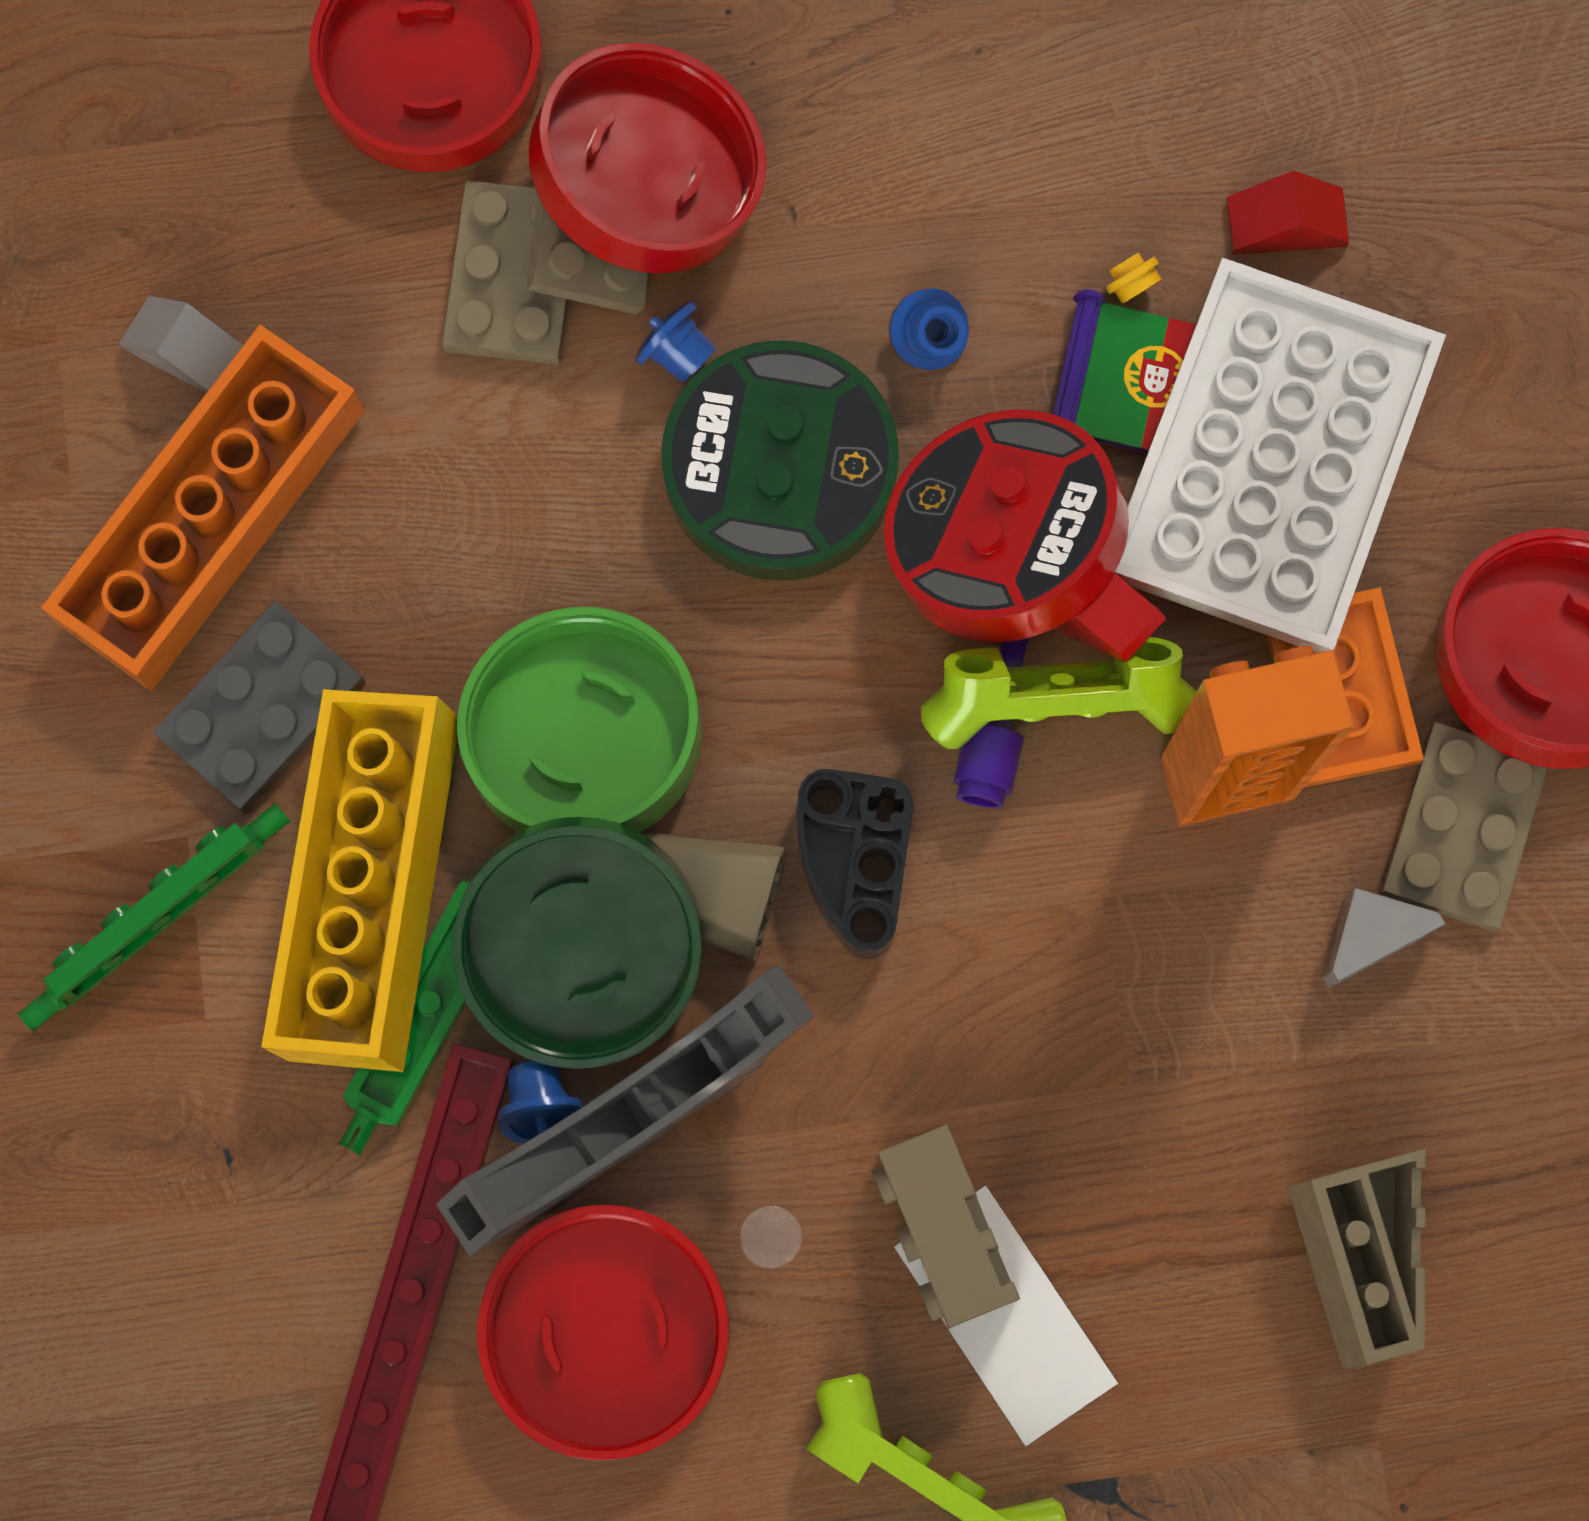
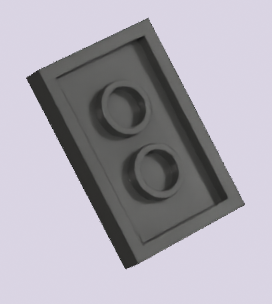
[153,601,366,813]

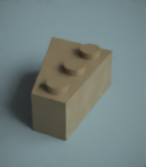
[872,1124,1020,1329]
[1288,1148,1426,1369]

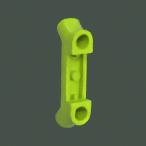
[921,637,1197,749]
[805,1373,1067,1521]

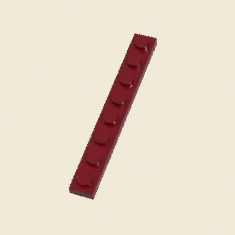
[309,1043,514,1521]

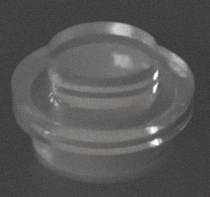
[740,1206,802,1269]

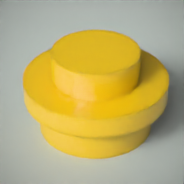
[1105,252,1162,304]

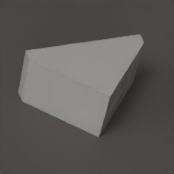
[119,295,243,393]
[1323,888,1446,988]

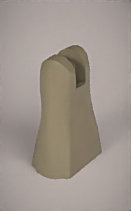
[641,831,786,962]

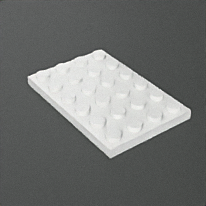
[1115,258,1446,653]

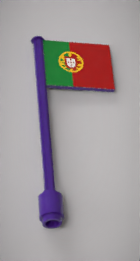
[953,289,1197,809]

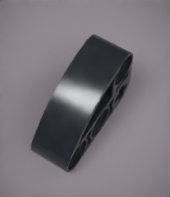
[797,769,913,959]

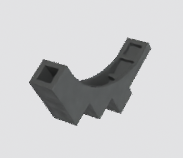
[436,965,815,1257]

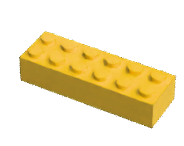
[261,689,458,1072]

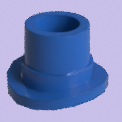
[888,288,969,370]
[635,301,716,383]
[498,1061,583,1143]

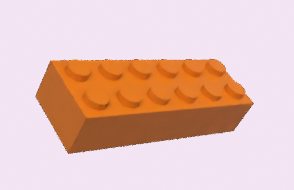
[41,325,365,691]
[1160,646,1354,827]

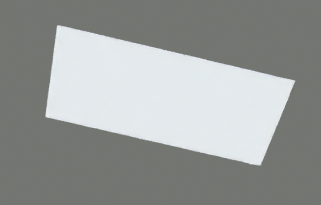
[894,1186,1118,1446]

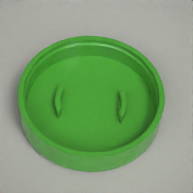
[457,607,703,833]

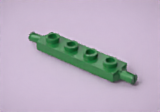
[17,802,291,1032]
[338,881,469,1156]

